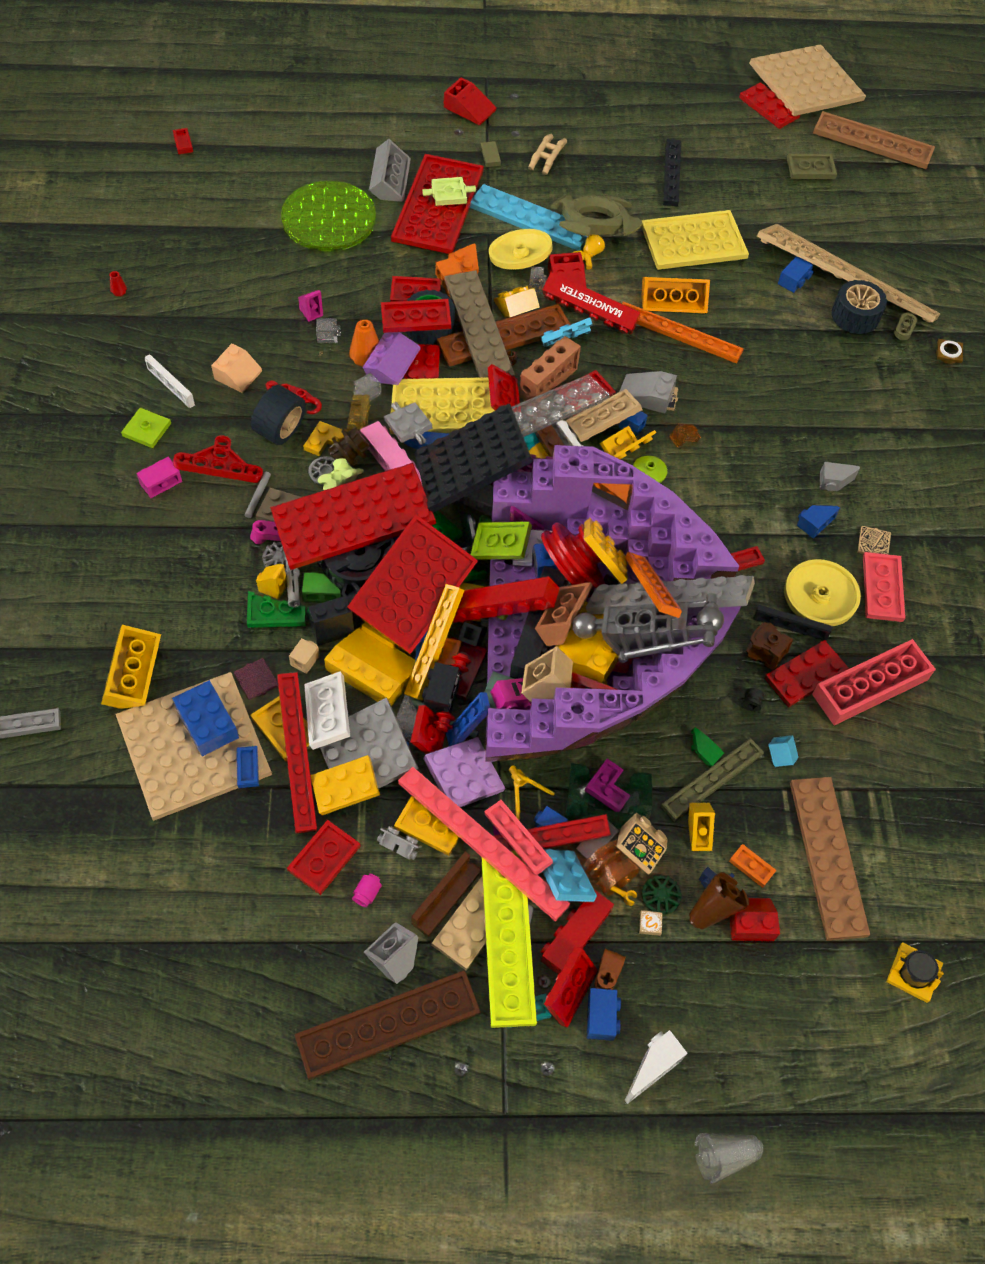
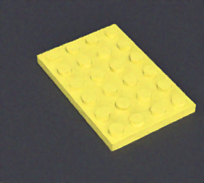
[641,210,749,270]
[390,378,495,434]

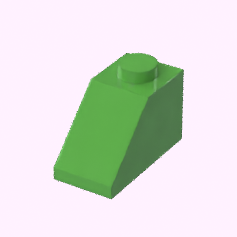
[302,572,341,603]

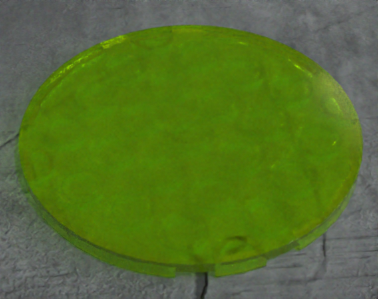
[281,181,376,251]

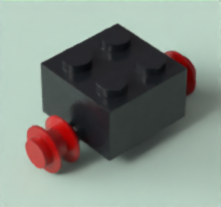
[422,653,471,732]

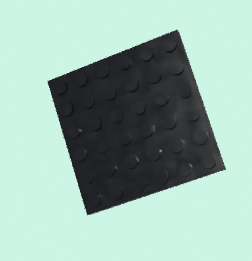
[414,403,533,512]

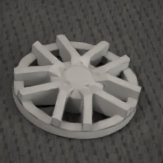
[309,457,334,485]
[262,542,286,570]

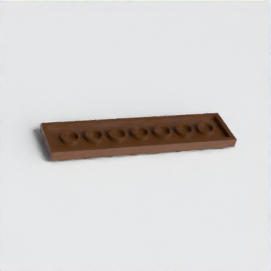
[294,970,481,1080]

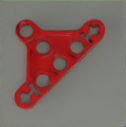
[173,435,263,483]

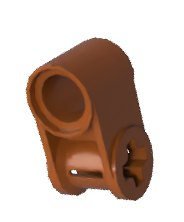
[594,948,626,990]

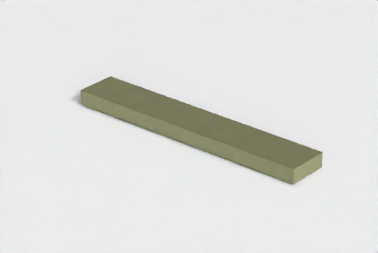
[661,738,764,822]

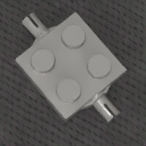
[384,402,433,445]

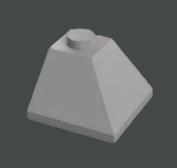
[364,922,418,984]

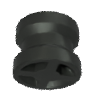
[742,688,765,712]

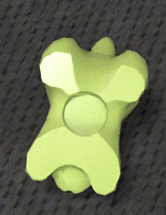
[318,458,364,490]

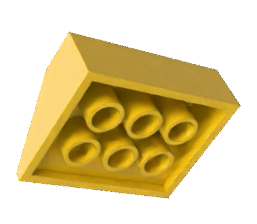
[554,602,619,684]
[324,627,416,707]

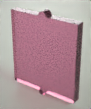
[234,658,278,700]

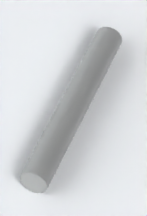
[244,472,271,518]

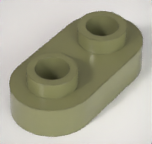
[894,313,917,340]

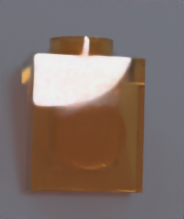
[670,423,701,448]

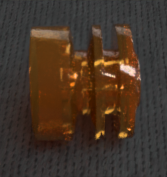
[583,840,640,897]

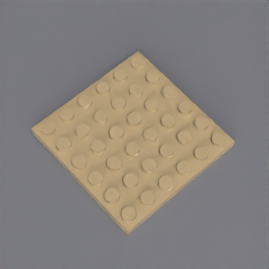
[749,44,866,116]
[116,672,272,821]

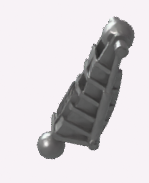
[572,593,724,663]

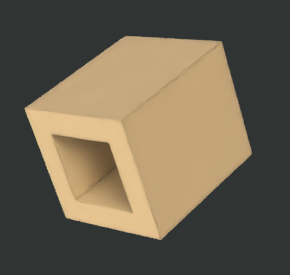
[289,638,319,674]

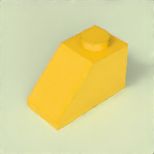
[256,564,287,600]
[688,803,715,851]

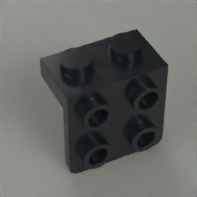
[455,511,476,554]

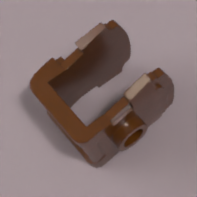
[746,622,793,670]

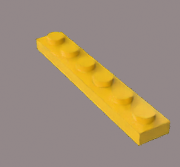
[404,584,465,701]

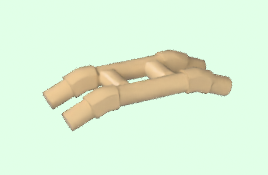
[528,134,567,175]

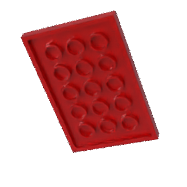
[347,514,478,654]

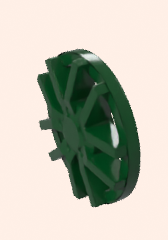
[642,875,682,915]

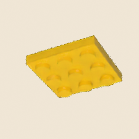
[584,518,628,584]

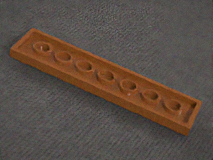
[437,304,571,367]

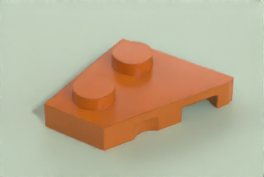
[448,243,479,274]

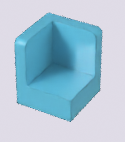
[768,735,798,767]

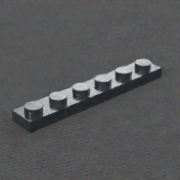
[663,139,681,207]

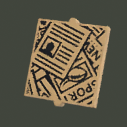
[857,526,891,554]

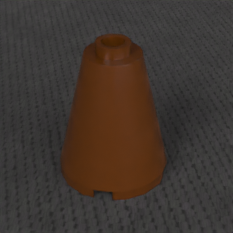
[689,872,749,929]

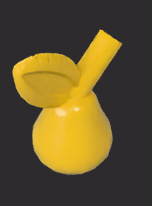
[572,235,605,270]

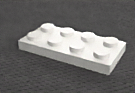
[304,671,350,750]

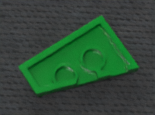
[247,591,306,628]

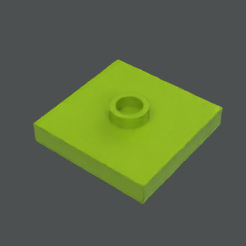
[121,408,171,448]

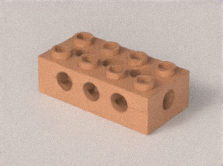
[519,336,581,404]

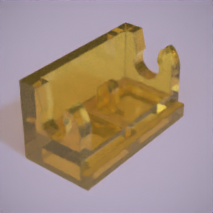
[347,394,370,431]

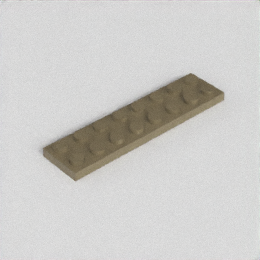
[444,270,515,383]

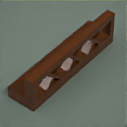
[411,851,482,938]

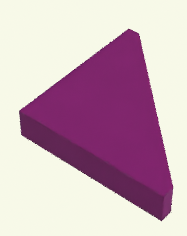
[510,506,544,531]

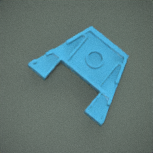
[541,318,592,347]

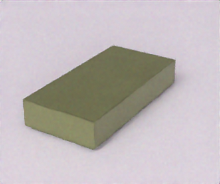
[480,141,501,167]

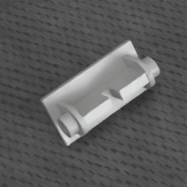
[377,826,422,860]

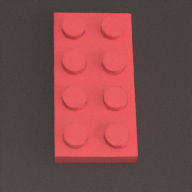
[863,552,905,622]

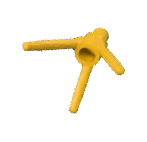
[509,765,555,820]

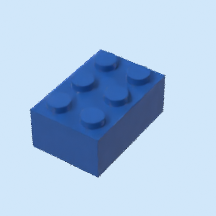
[172,680,239,756]

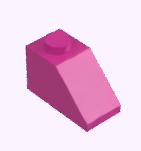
[298,290,323,322]

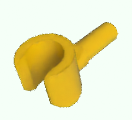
[609,884,637,906]

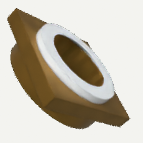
[936,339,963,364]

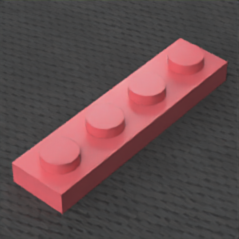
[484,800,553,876]

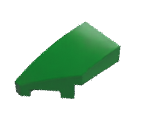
[691,727,724,767]

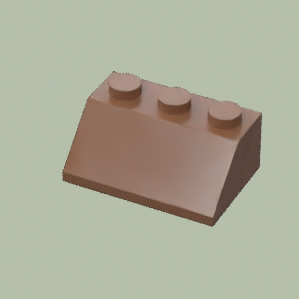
[535,582,592,646]

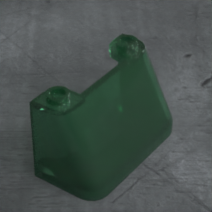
[565,763,652,833]

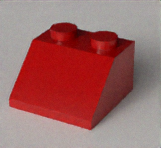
[730,898,780,941]

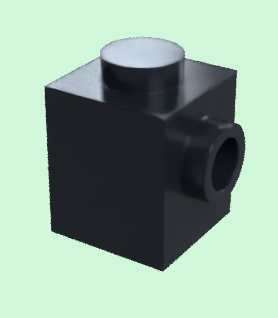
[458,621,488,646]

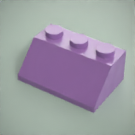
[363,332,421,385]

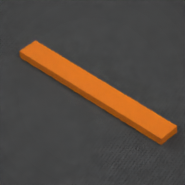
[622,301,744,364]
[625,552,682,618]

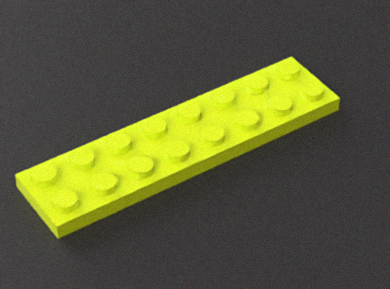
[481,851,537,1028]

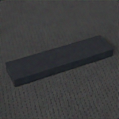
[753,604,833,641]

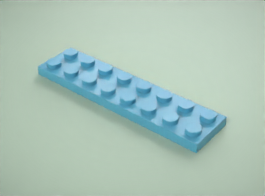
[470,184,588,251]

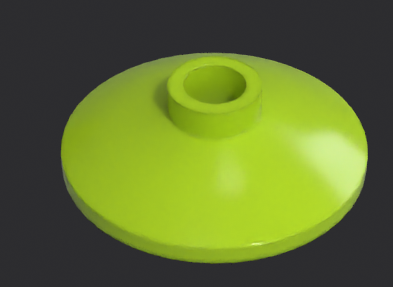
[633,456,667,483]

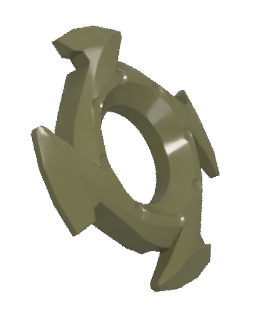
[551,193,642,237]

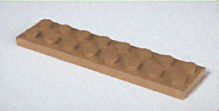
[813,111,935,169]
[790,777,870,941]

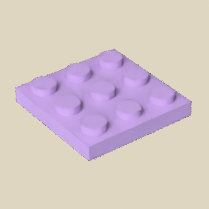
[423,737,505,807]

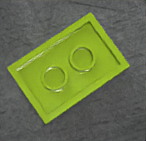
[471,522,532,559]

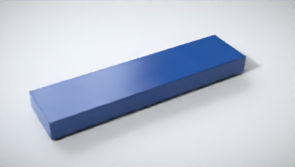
[446,692,490,747]

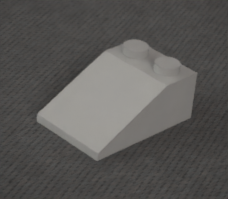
[619,371,677,414]

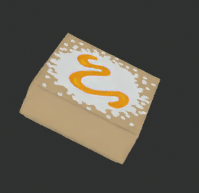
[639,910,662,936]

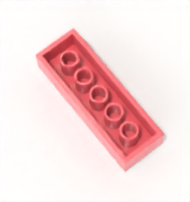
[812,639,936,726]

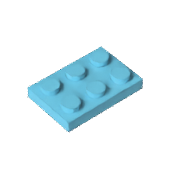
[542,849,597,902]

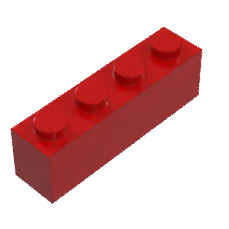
[541,889,614,974]

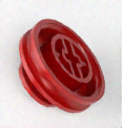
[541,522,605,598]

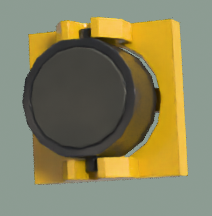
[886,942,944,1003]

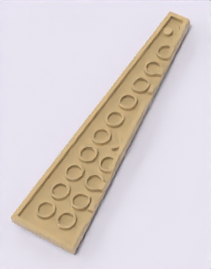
[757,224,940,322]

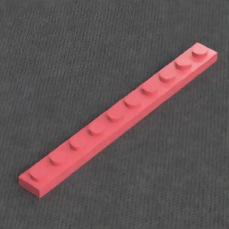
[398,767,570,922]

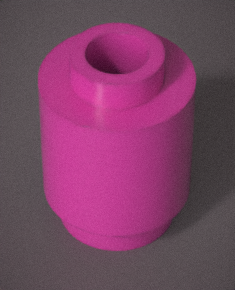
[352,874,382,907]

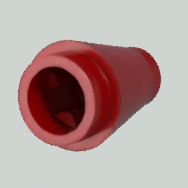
[109,271,127,296]

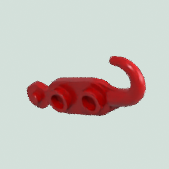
[266,381,322,414]

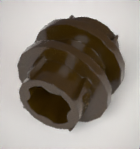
[328,427,370,467]

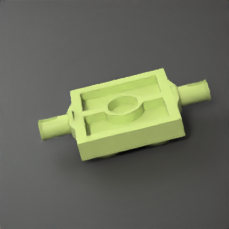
[422,177,476,206]

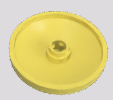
[489,229,553,269]
[784,559,861,626]

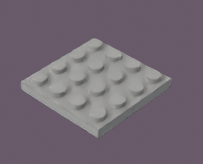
[320,698,418,789]

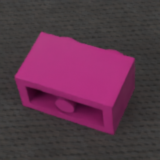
[136,457,182,498]

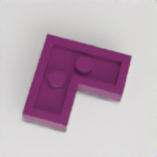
[584,759,630,814]

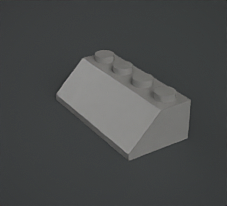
[369,139,411,202]

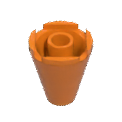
[349,320,379,367]

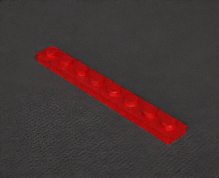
[277,672,317,833]

